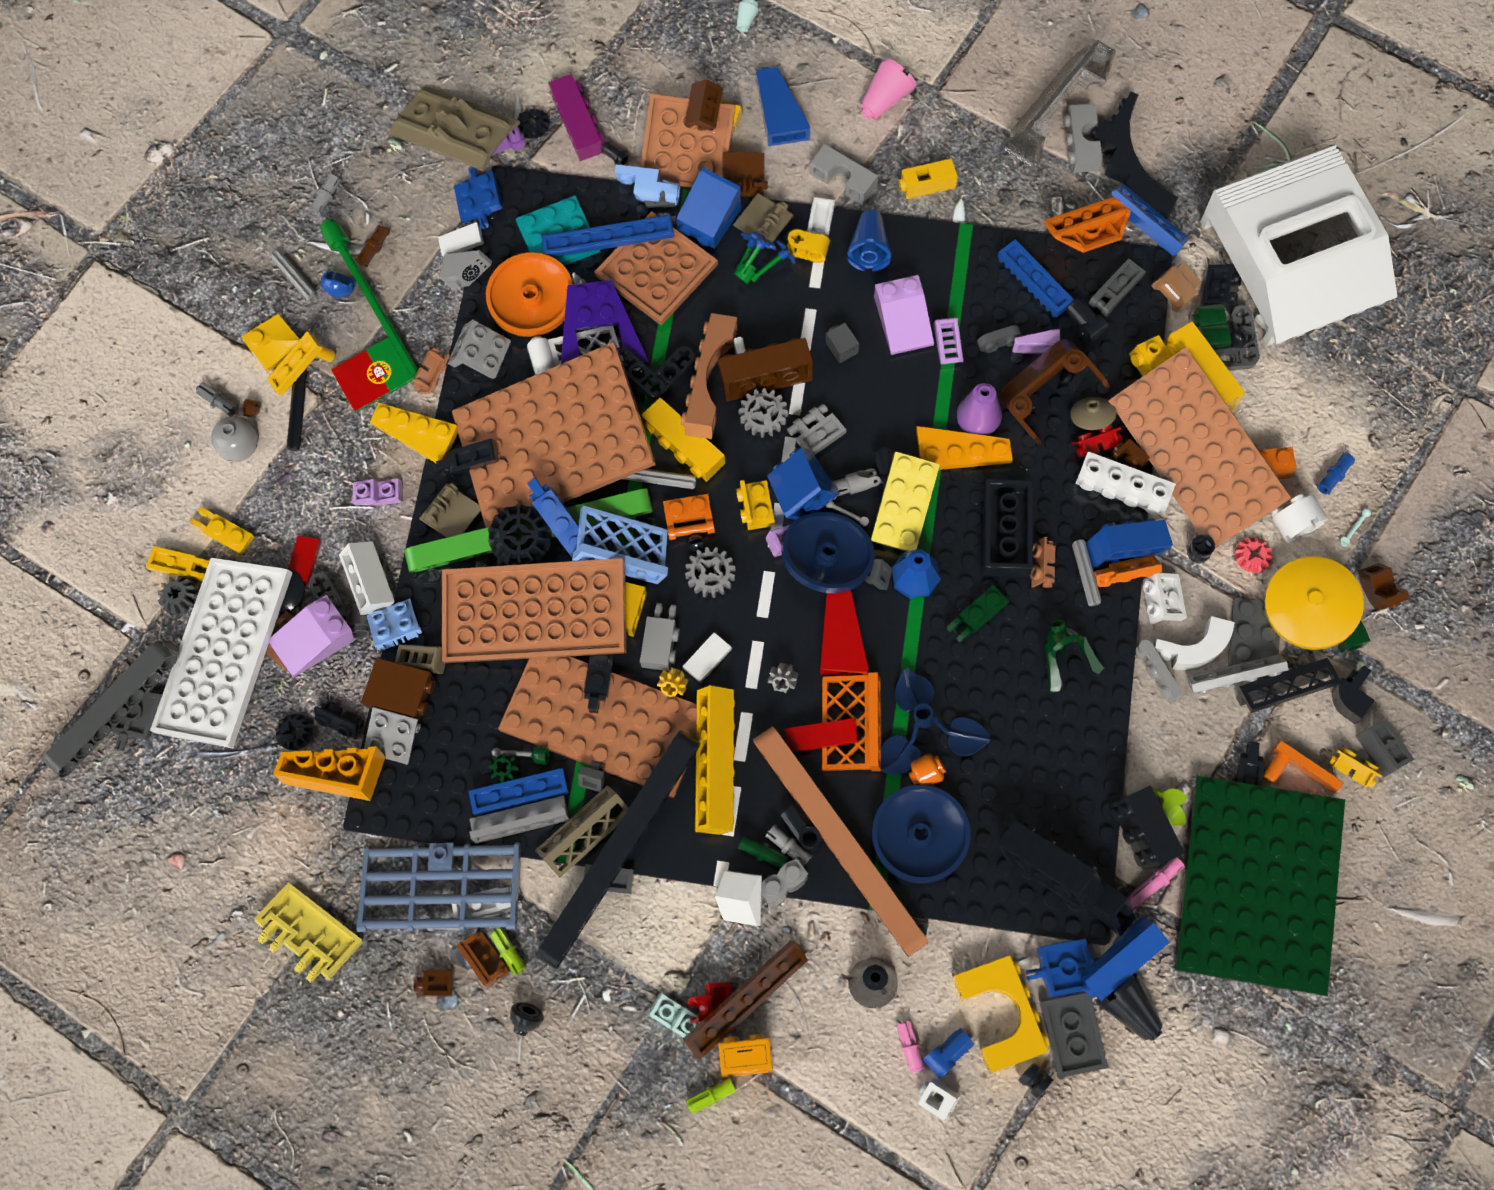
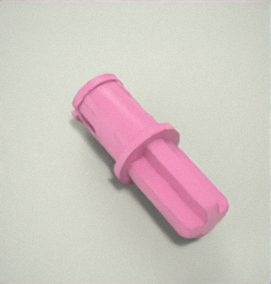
[897,1021,925,1074]

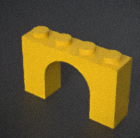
[953,955,1050,1074]

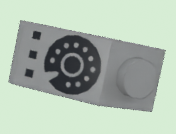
[439,250,492,289]

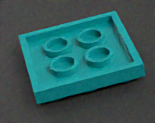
[515,195,600,266]

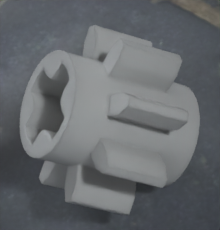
[768,662,798,693]

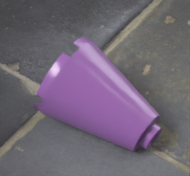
[957,383,1002,436]

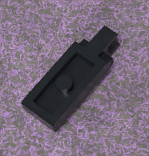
[436,438,499,474]
[584,654,615,713]
[1236,741,1265,786]

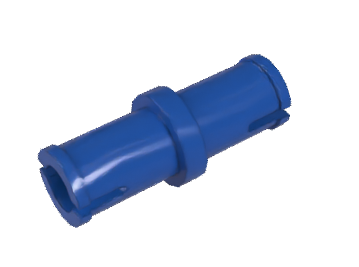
[1317,453,1355,495]

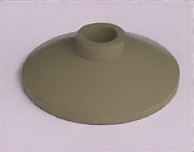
[1070,397,1117,430]

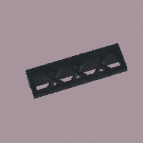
[1236,658,1341,713]

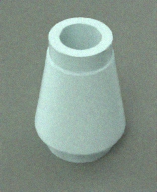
[736,0,759,32]

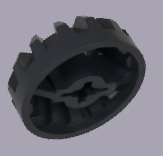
[488,504,552,565]

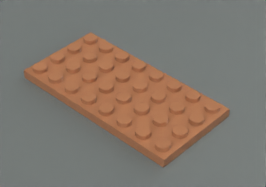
[1108,347,1292,548]
[442,558,627,663]
[498,656,697,798]

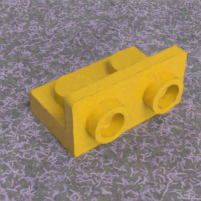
[736,480,775,530]

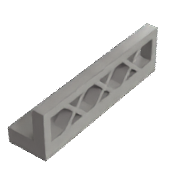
[470,796,569,844]

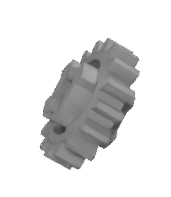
[739,388,788,437]
[685,547,736,598]

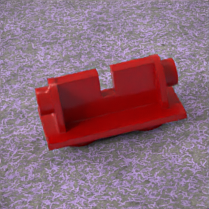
[1072,425,1123,458]

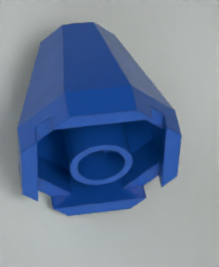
[891,549,941,599]

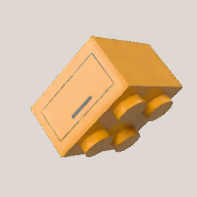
[718,1034,773,1077]

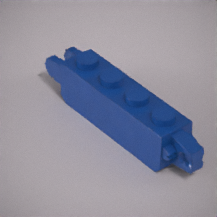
[527,477,594,558]

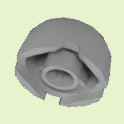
[211,416,259,462]

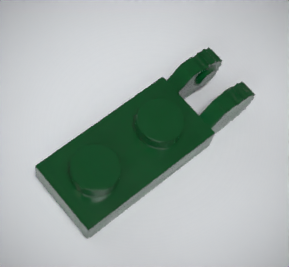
[947,585,1009,643]

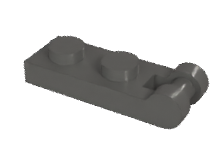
[1088,258,1146,317]

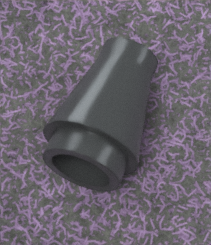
[348,603,370,639]

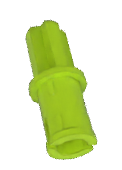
[490,928,527,976]
[686,1077,736,1114]

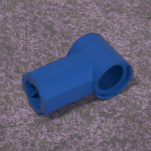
[923,1028,975,1079]

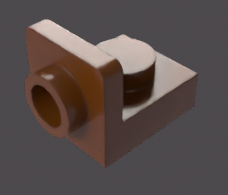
[1111,439,1150,471]
[413,970,453,998]

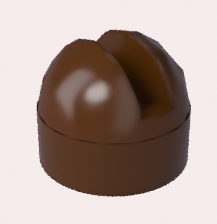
[243,398,260,417]

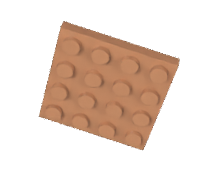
[640,94,736,188]
[595,211,718,325]

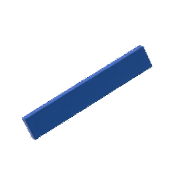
[541,215,674,257]

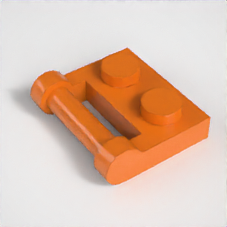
[663,494,715,540]

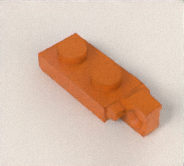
[1094,555,1162,587]

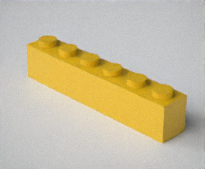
[695,685,735,835]

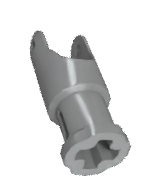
[832,469,881,500]

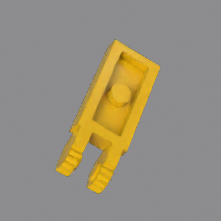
[189,507,255,555]
[146,546,210,581]

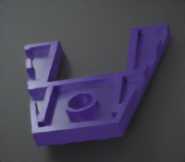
[561,280,648,367]

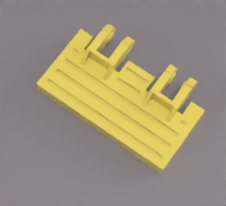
[254,882,363,982]

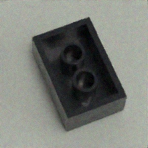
[1110,785,1185,870]

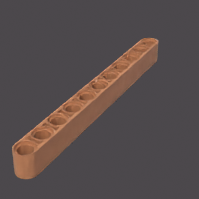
[753,726,929,957]

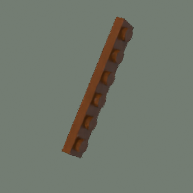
[683,940,808,1060]

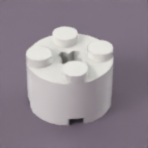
[1271,493,1329,543]

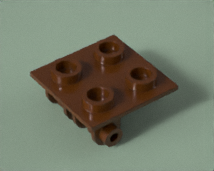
[722,152,768,197]

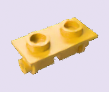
[1328,747,1382,788]

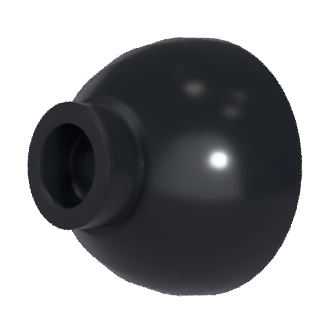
[510,1002,544,1036]

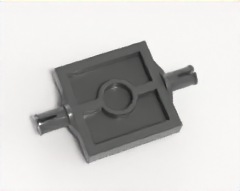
[111,691,162,752]

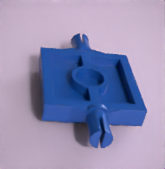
[454,167,503,229]
[1026,939,1100,998]

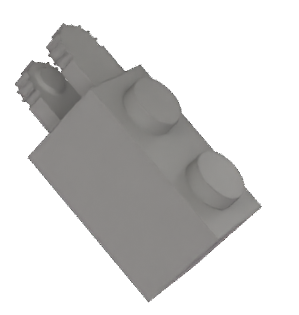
[640,603,680,671]

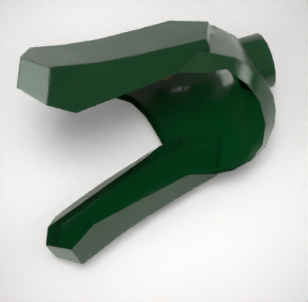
[1045,619,1104,693]

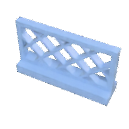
[572,505,668,584]

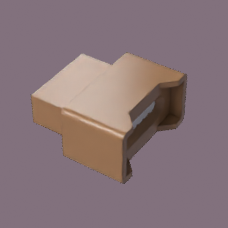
[1151,262,1202,312]

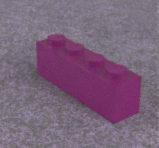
[548,74,605,161]

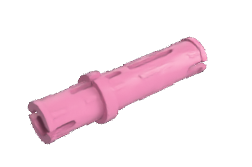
[1127,857,1185,911]

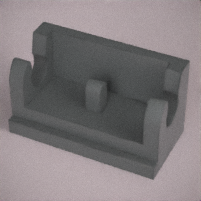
[1356,718,1414,778]

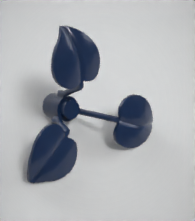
[881,668,990,775]

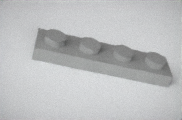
[1187,654,1289,693]

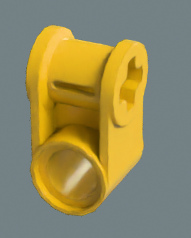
[787,229,830,263]

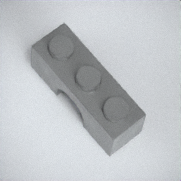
[1064,104,1103,173]
[810,144,878,205]

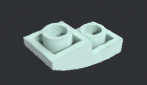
[647,993,698,1038]

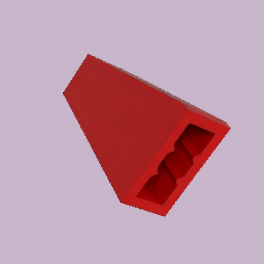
[820,590,868,676]

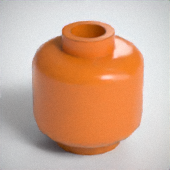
[909,753,946,786]

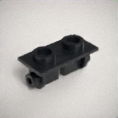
[314,701,364,739]

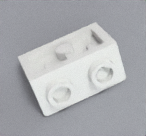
[1143,573,1187,624]

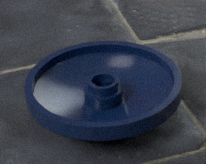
[781,512,875,593]
[872,785,971,884]

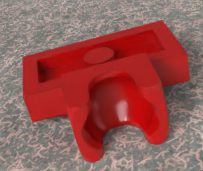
[687,982,737,1034]

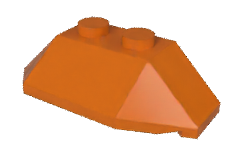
[1044,197,1131,253]

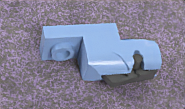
[615,165,680,208]

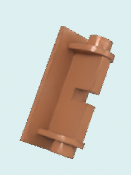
[412,348,450,394]
[1030,537,1056,588]

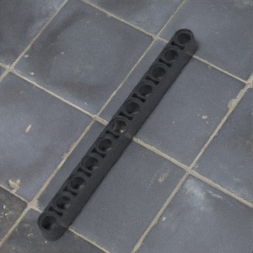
[535,730,701,970]

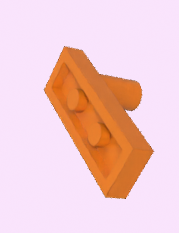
[1263,740,1344,793]

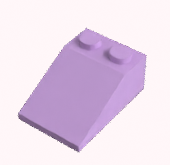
[874,275,934,355]
[268,595,354,678]

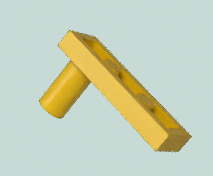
[267,331,335,396]

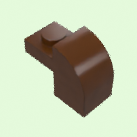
[1359,563,1409,610]

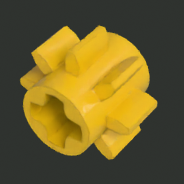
[657,667,688,697]

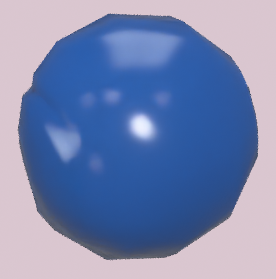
[321,271,356,298]

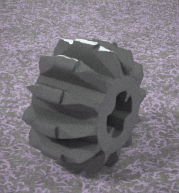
[157,575,198,616]

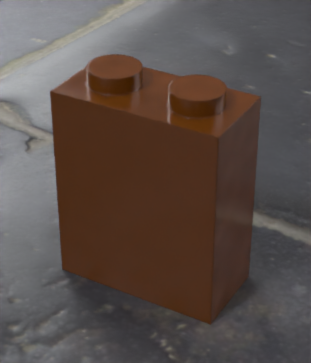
[361,658,435,722]

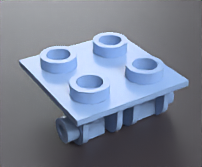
[366,598,422,651]

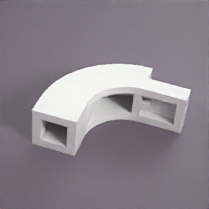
[1153,616,1235,670]

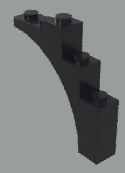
[1091,91,1178,220]

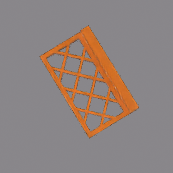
[822,672,881,771]

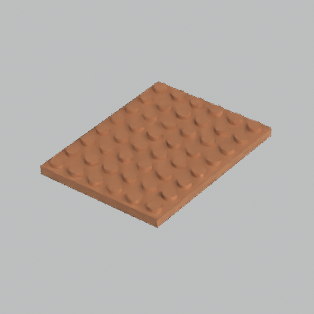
[452,342,656,528]

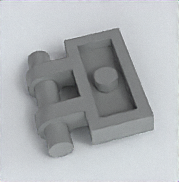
[787,404,846,455]

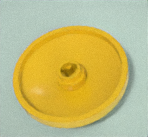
[1264,556,1364,650]

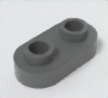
[977,325,1022,353]

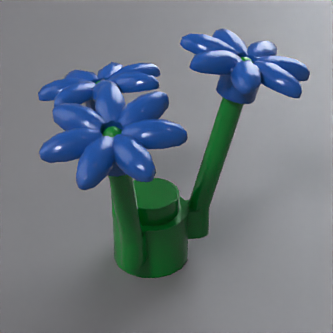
[734,231,795,284]

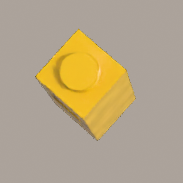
[898,158,958,199]

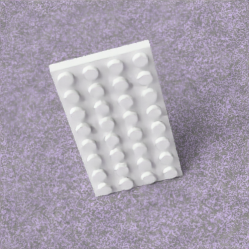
[150,558,293,748]

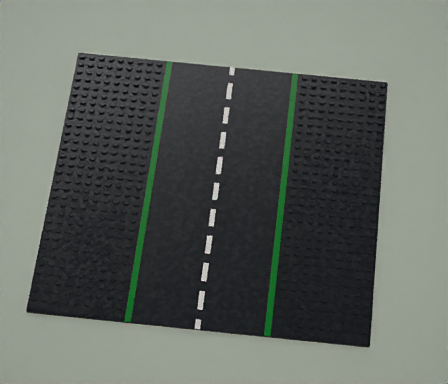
[343,166,1172,946]

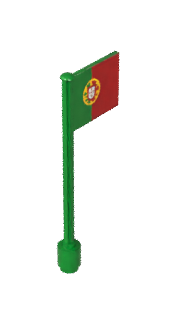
[320,219,418,413]

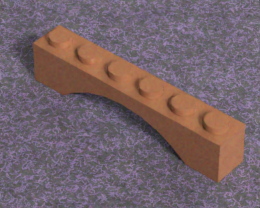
[681,313,737,439]

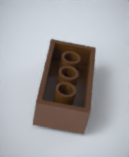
[718,338,813,402]

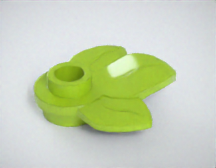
[1153,788,1188,826]

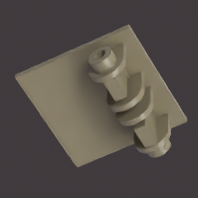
[733,193,793,241]
[419,483,481,538]

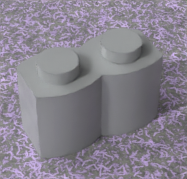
[761,860,808,907]

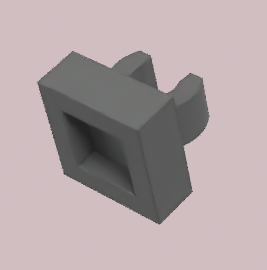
[865,559,892,590]
[578,760,604,792]

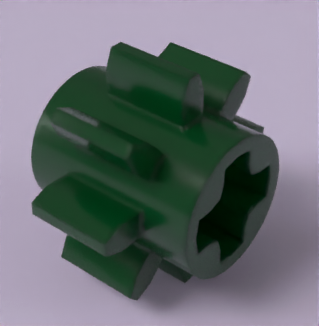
[488,753,519,783]

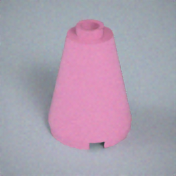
[860,58,917,120]

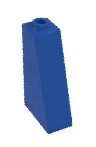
[756,67,810,147]
[1080,917,1170,1001]

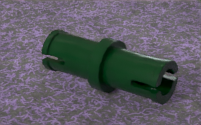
[738,835,788,869]

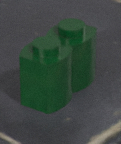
[1191,304,1231,350]

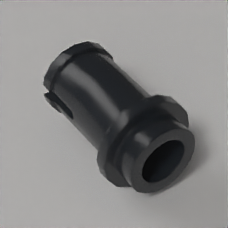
[601,141,629,165]

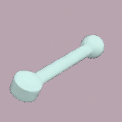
[1340,508,1371,547]

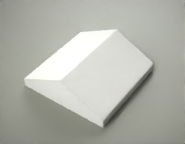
[715,871,762,926]

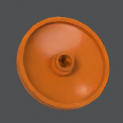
[486,252,573,337]

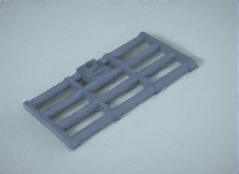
[356,843,521,932]

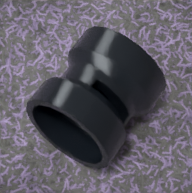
[1187,534,1215,564]
[1018,1062,1053,1098]

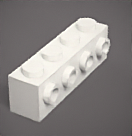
[1075,452,1176,516]

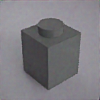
[826,323,859,364]

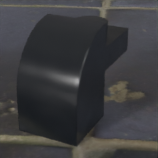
[1332,665,1375,724]

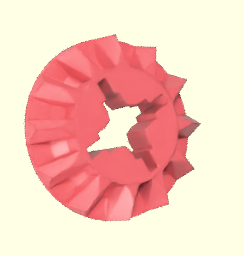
[1235,537,1273,573]

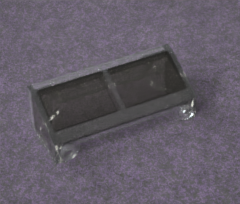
[1000,40,1115,169]

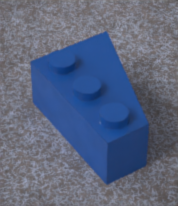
[1086,518,1173,570]

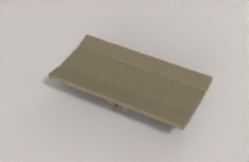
[390,86,520,171]

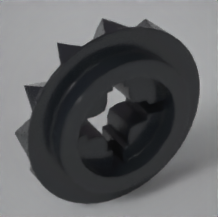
[516,107,550,139]
[275,713,313,750]

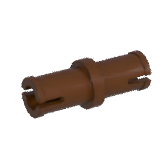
[356,225,390,267]

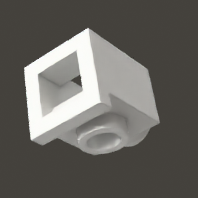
[918,1079,961,1121]

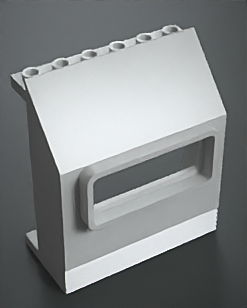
[1200,145,1397,346]

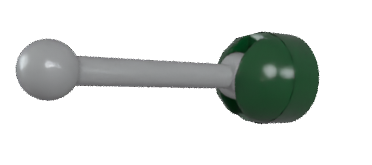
[492,745,550,765]

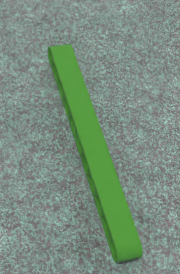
[404,489,653,573]

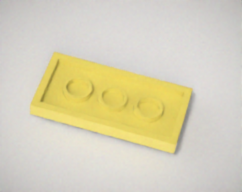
[871,452,940,552]

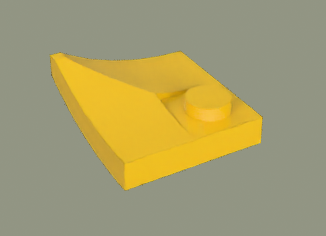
[241,314,300,373]

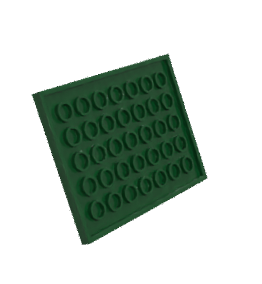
[1174,776,1345,997]

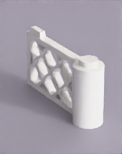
[527,326,624,375]

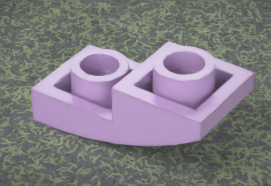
[353,478,402,505]

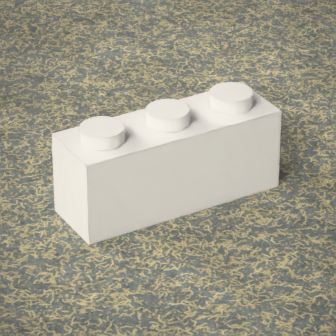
[339,541,395,615]

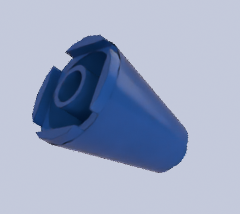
[847,210,891,271]

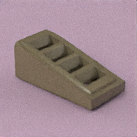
[395,644,446,674]

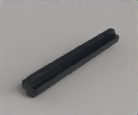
[286,370,307,451]

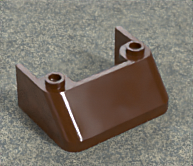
[1000,339,1110,445]

